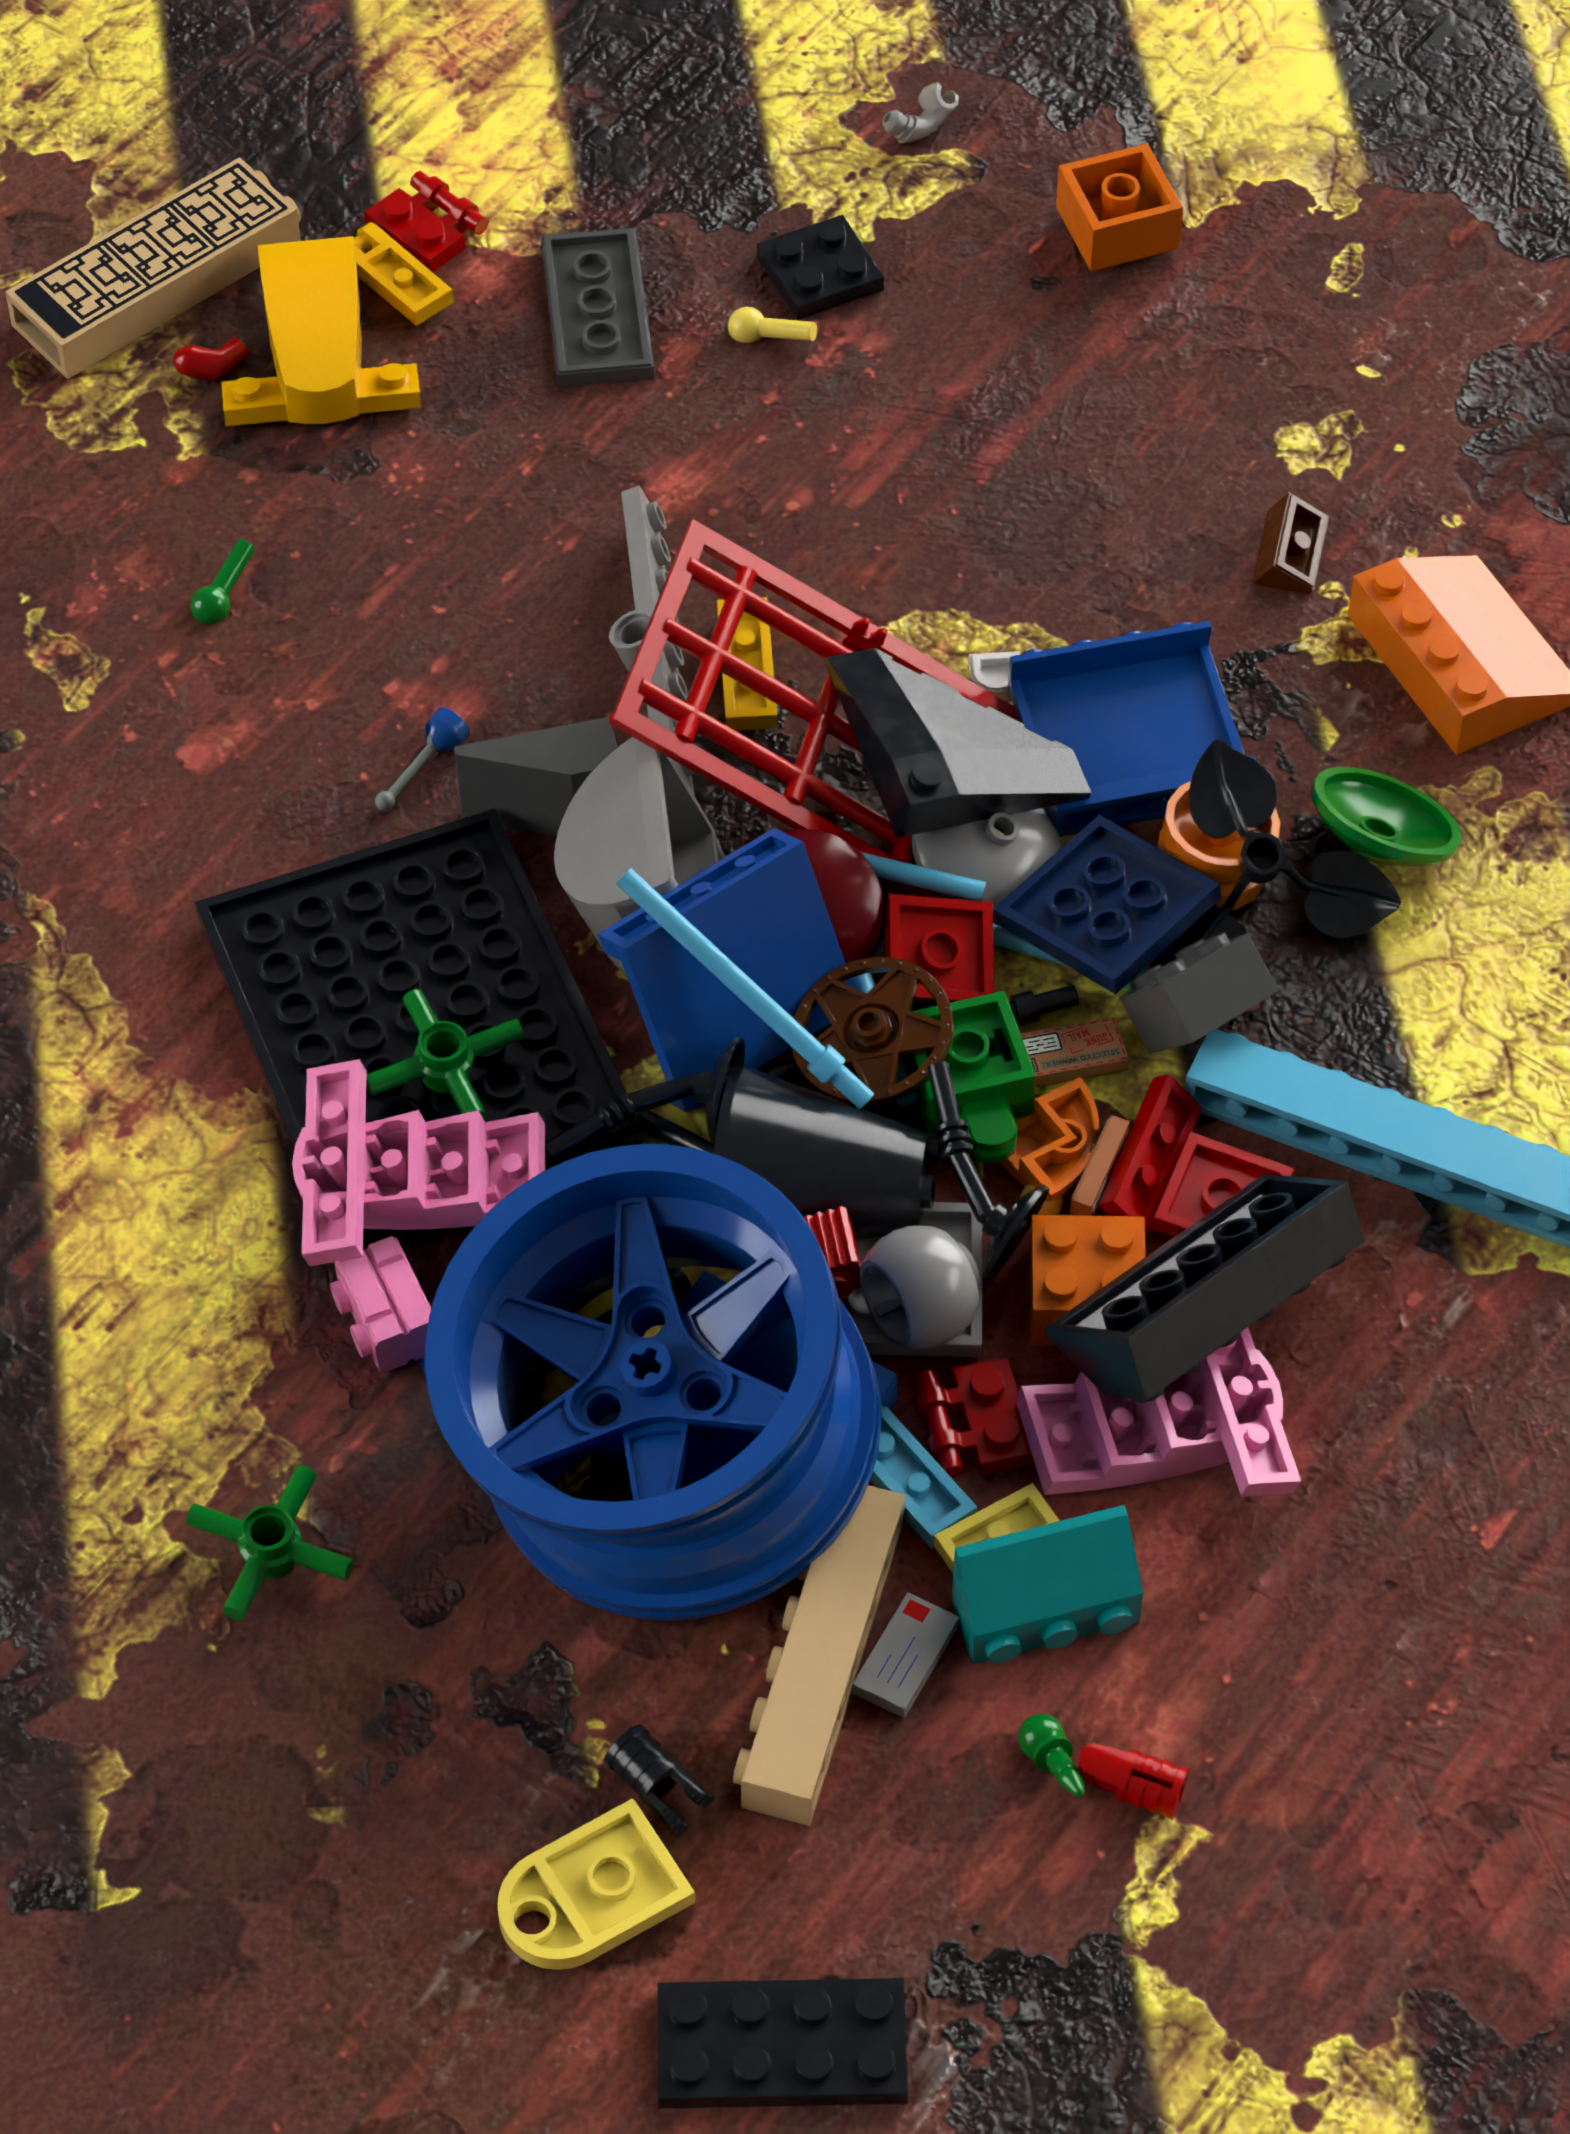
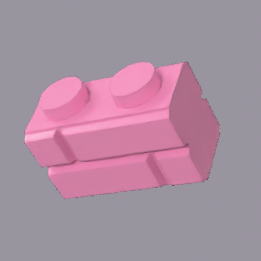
[330,1236,431,1373]

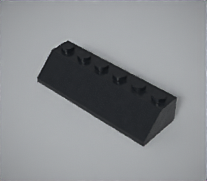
[1045,1174,1365,1403]

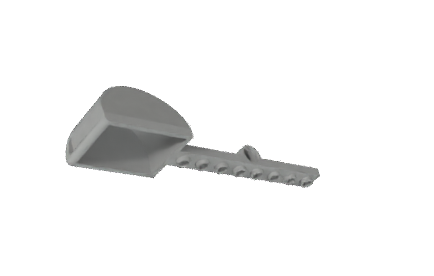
[554,485,719,974]

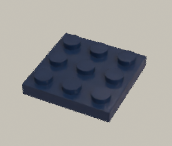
[993,815,1221,995]

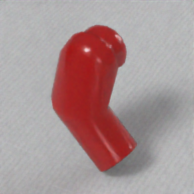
[173,337,249,381]

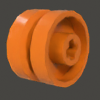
[1156,781,1281,910]

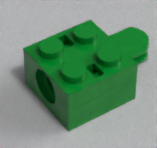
[903,991,1036,1164]

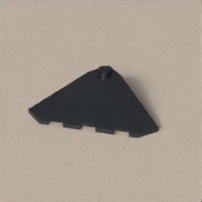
[825,648,1092,838]

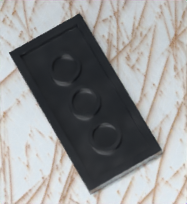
[658,1978,908,2109]

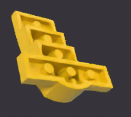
[221,236,421,427]

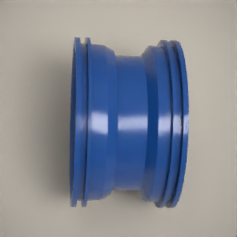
[425,1144,881,1621]

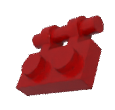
[364,171,489,272]
[914,1357,1035,1478]

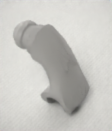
[882,82,959,144]

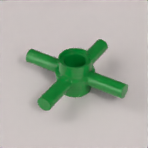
[366,989,524,1119]
[186,1465,354,1621]

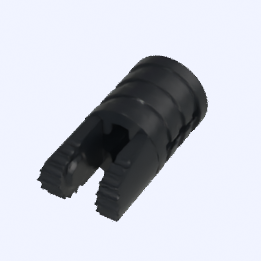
[604,1724,715,1837]

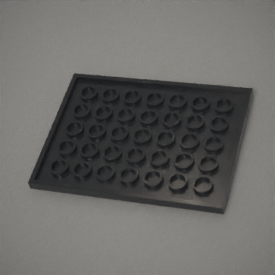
[195,809,645,1236]

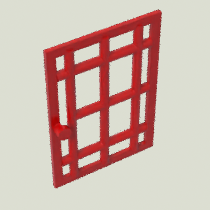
[609,519,1018,898]

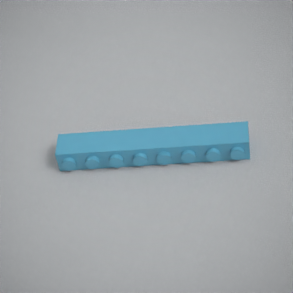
[1185,1029,1570,1248]

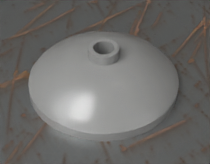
[911,808,1062,921]

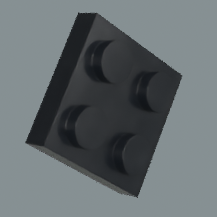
[757,214,884,320]

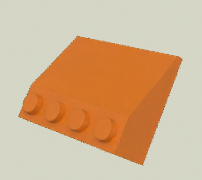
[1348,555,1570,755]

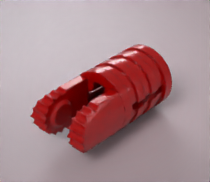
[1077,1742,1190,1820]

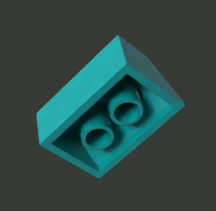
[951,1505,1143,1665]

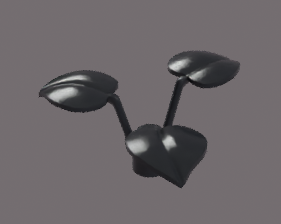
[1158,739,1401,967]

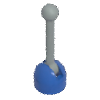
[375,707,470,812]

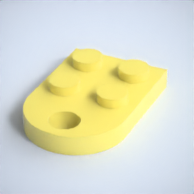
[497,1798,695,1970]

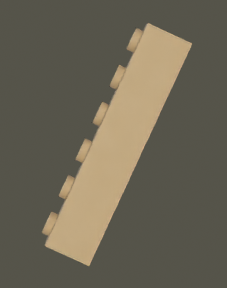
[733,1485,905,1826]

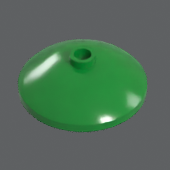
[1310,767,1462,866]

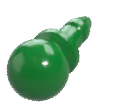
[1018,1713,1085,1797]

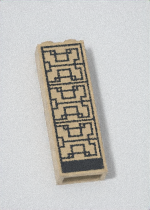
[5,157,301,379]

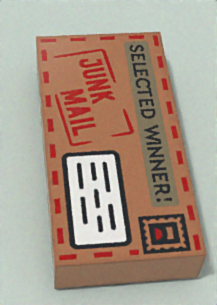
[1021,1016,1129,1087]
[1070,1115,1130,1216]

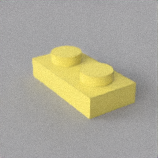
[934,1483,1060,1573]

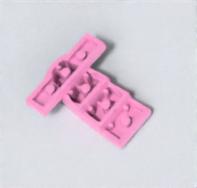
[292,1059,545,1266]
[1015,1327,1301,1497]

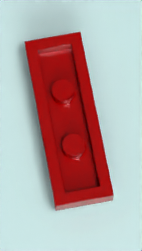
[1098,1074,1203,1236]

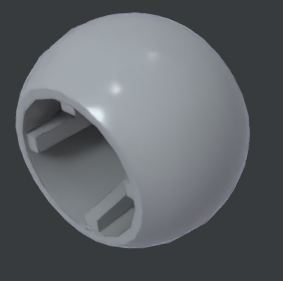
[860,1226,980,1349]

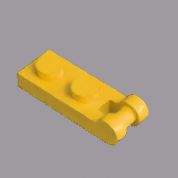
[354,222,453,326]

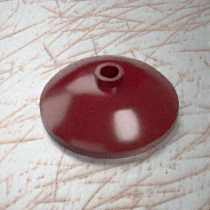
[784,829,885,964]

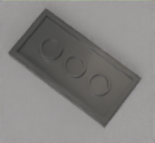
[541,228,655,387]

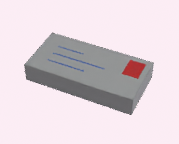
[852,1592,959,1719]

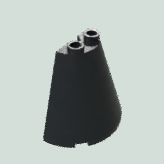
[714,1066,942,1240]

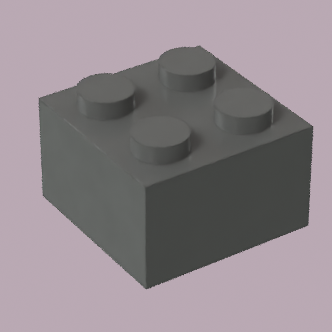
[1119,932,1279,1054]

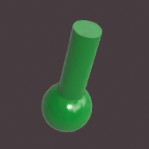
[190,539,255,624]

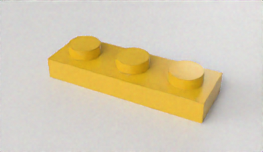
[717,597,777,730]

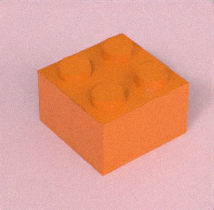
[1056,143,1183,272]
[1029,1215,1145,1346]

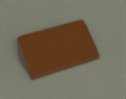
[1253,492,1329,594]

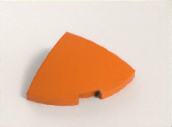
[999,1077,1099,1202]

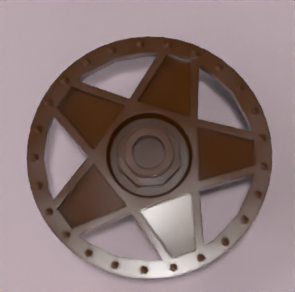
[792,957,954,1106]

